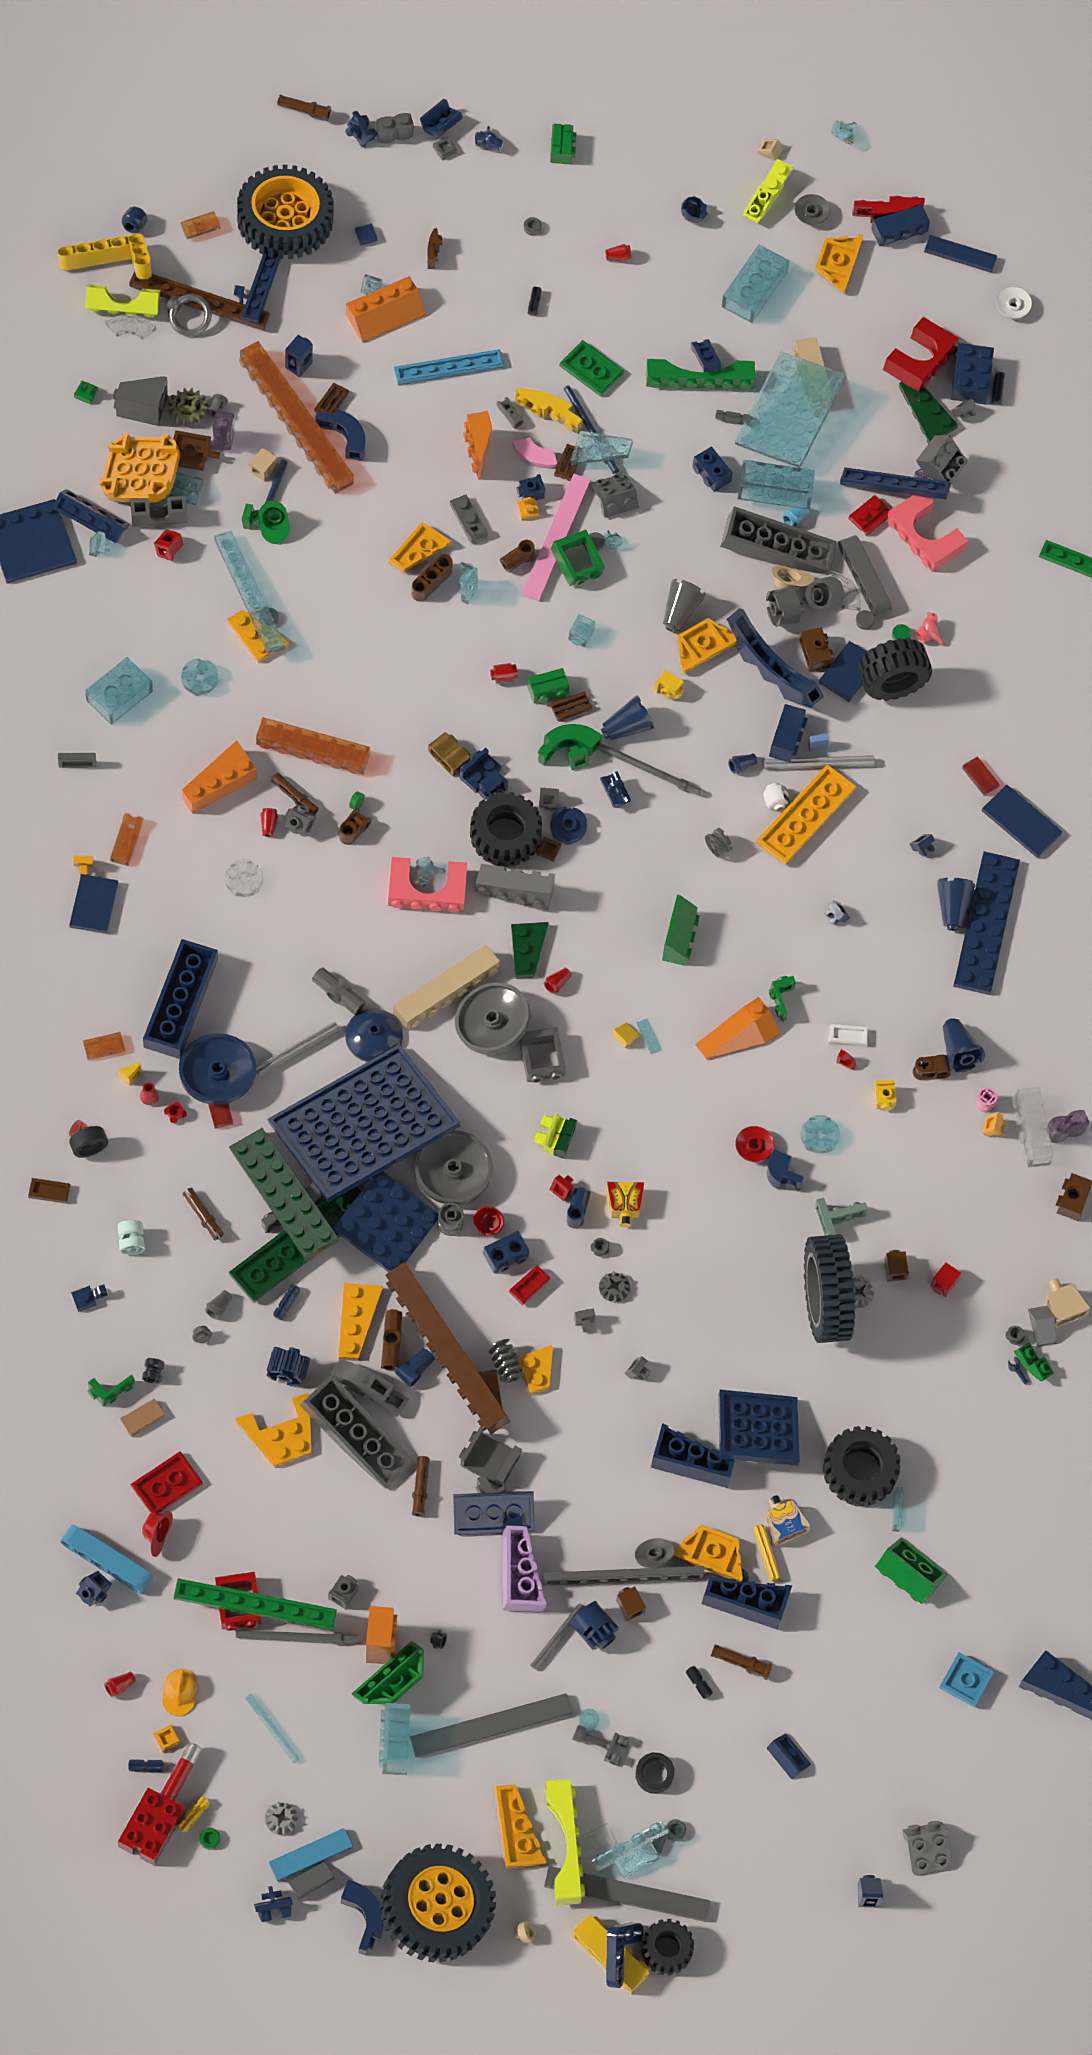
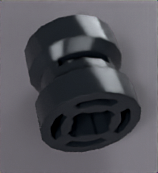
[142,1358,165,1384]

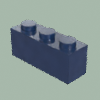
[871,205,930,246]
[769,704,808,763]

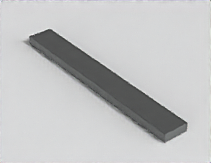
[542,1566,705,1586]
[410,1693,572,1758]
[544,1866,710,1922]

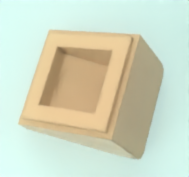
[757,139,783,161]

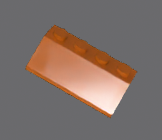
[346,276,426,343]

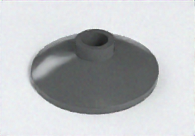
[795,194,830,225]
[635,1538,675,1568]

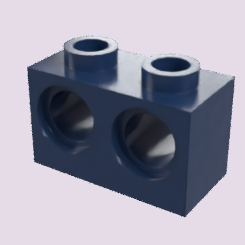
[483,1231,529,1273]

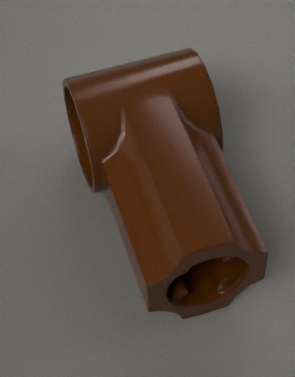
[500,539,535,573]

